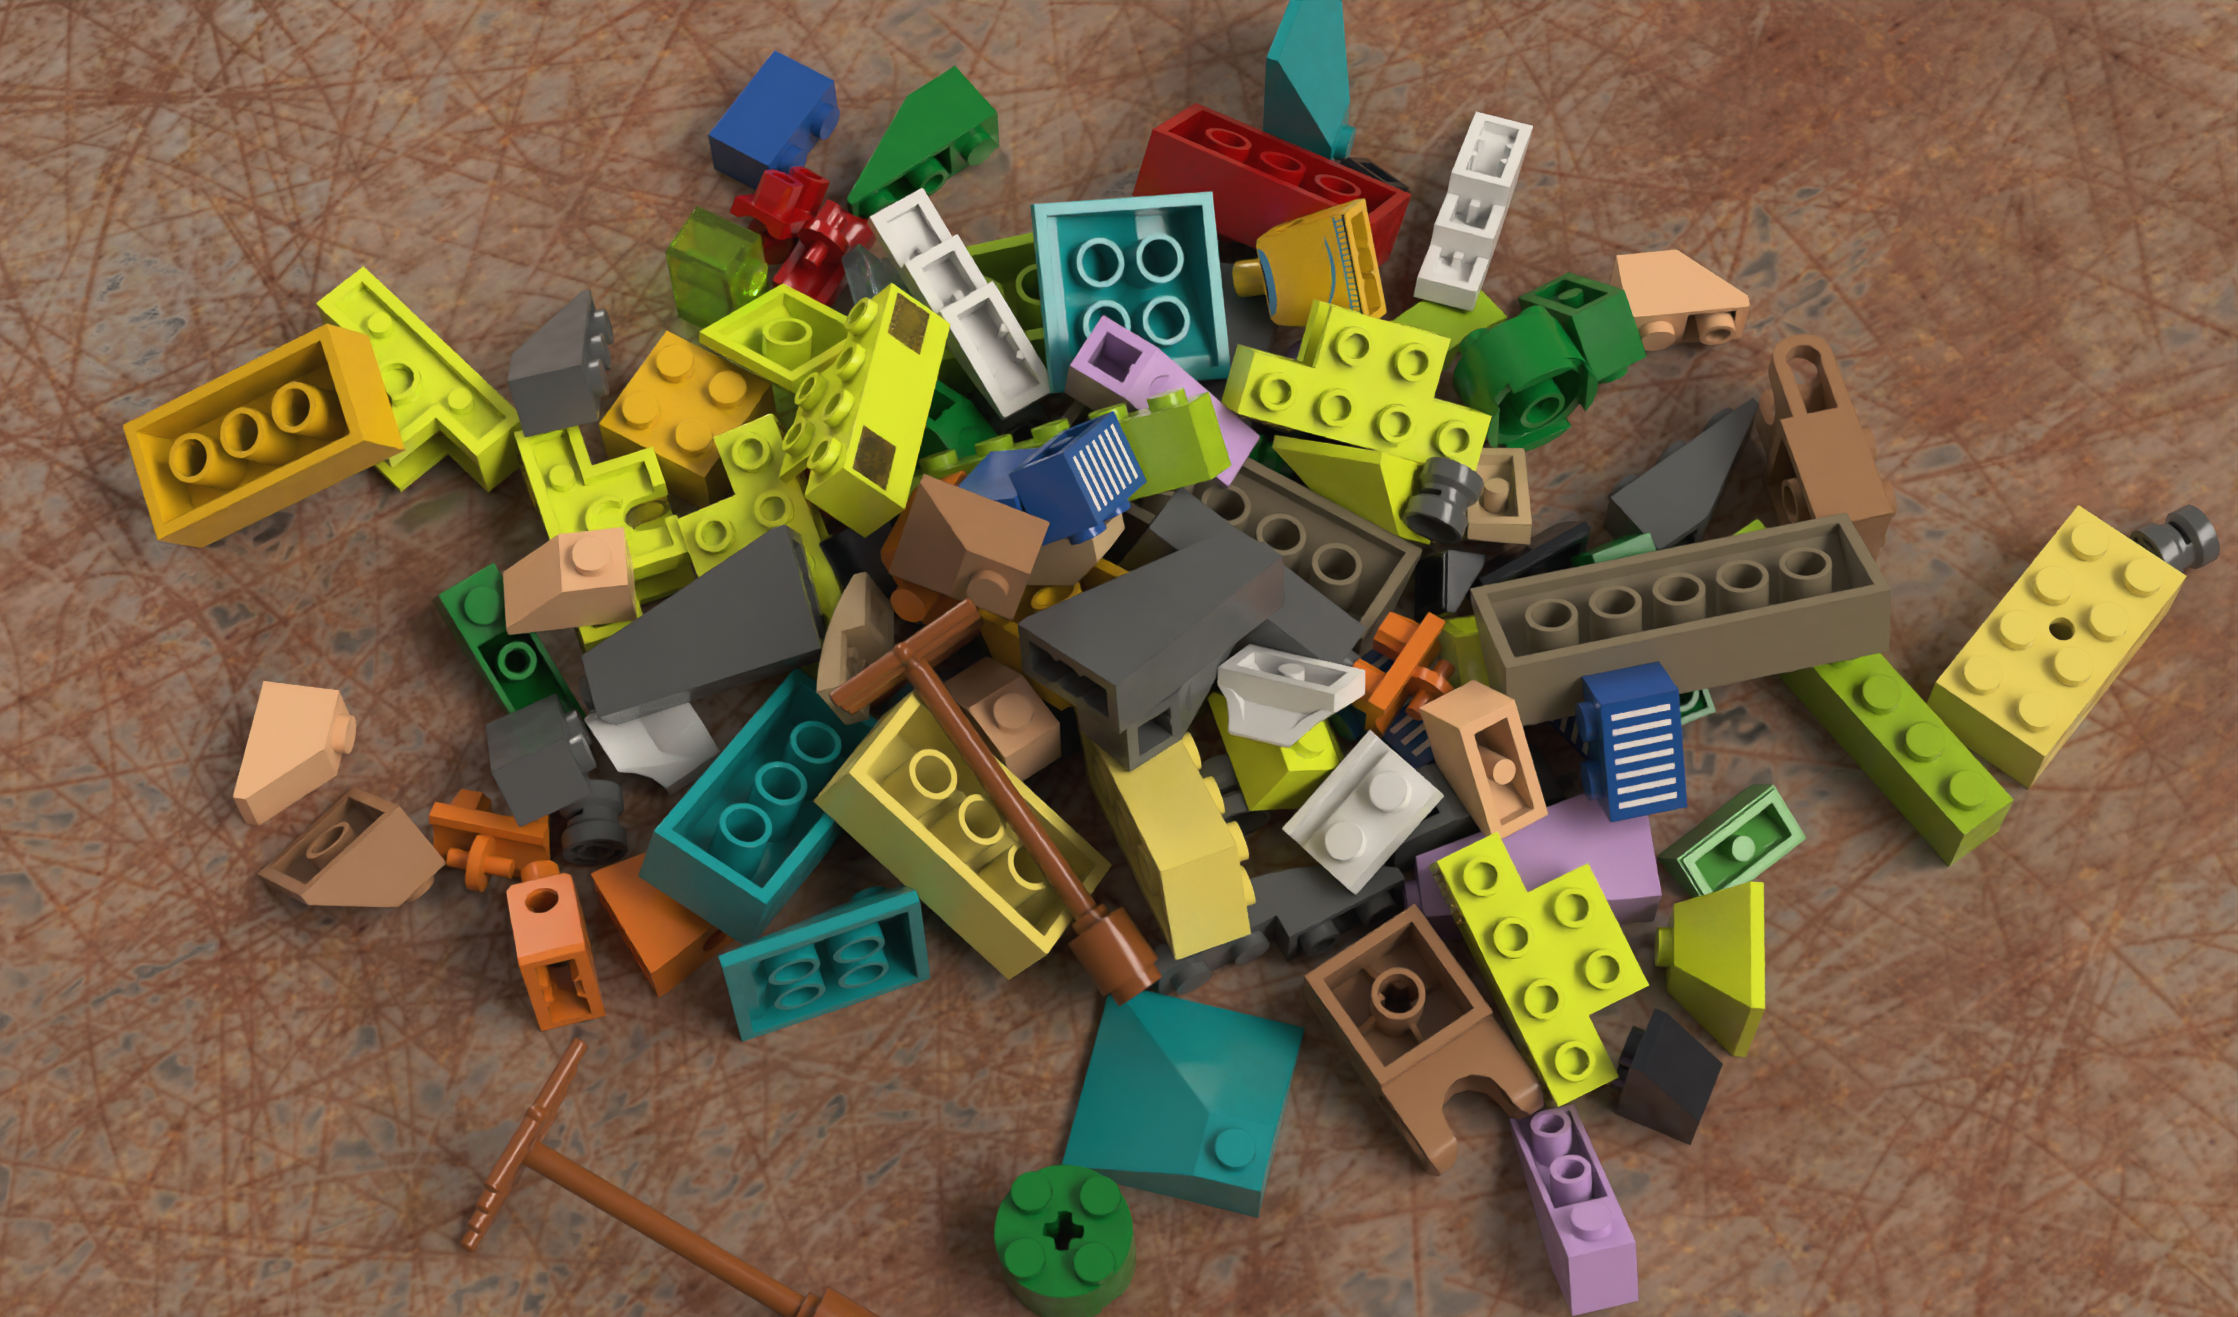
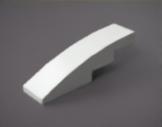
[1413,112,1533,312]
[867,188,1050,421]

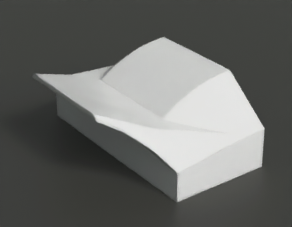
[1218,644,1365,748]
[584,702,721,796]

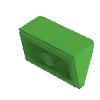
[1658,784,1806,898]

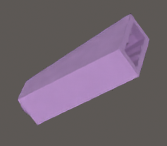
[1402,793,1662,940]

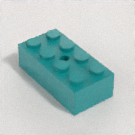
[638,667,878,945]

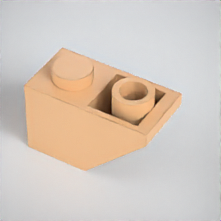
[1610,250,1750,351]

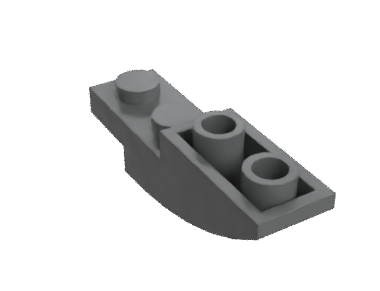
[1152,865,1405,995]

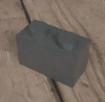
[485,693,597,827]

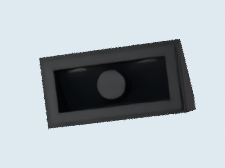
[1466,521,1591,604]

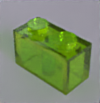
[665,206,770,329]

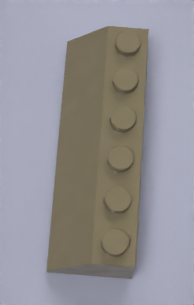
[1061,399,1422,658]
[1470,513,1891,726]

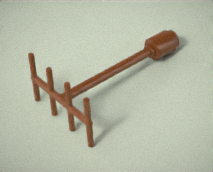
[829,598,1163,1007]
[459,1038,880,1317]

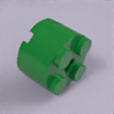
[1452,305,1598,452]
[994,1165,1137,1317]

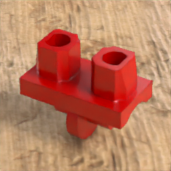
[729,166,830,265]
[772,199,877,308]

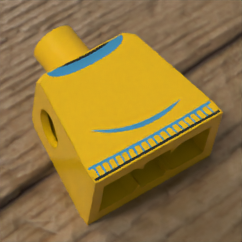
[1232,198,1387,327]

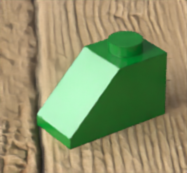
[1518,272,1647,384]

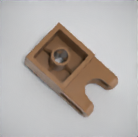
[1755,334,1897,562]
[1303,904,1544,1176]

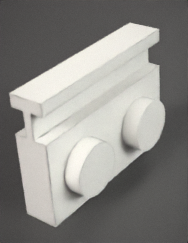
[1282,730,1444,895]

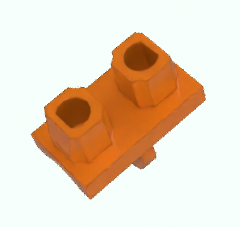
[1351,612,1455,739]
[429,789,551,892]

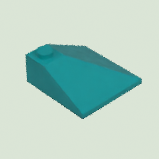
[1263,0,1356,162]
[1030,192,1231,394]
[718,884,931,1042]
[1062,990,1305,1218]

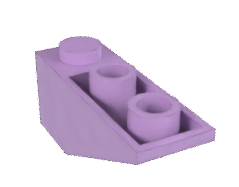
[1064,315,1260,489]
[1509,1104,1639,1316]

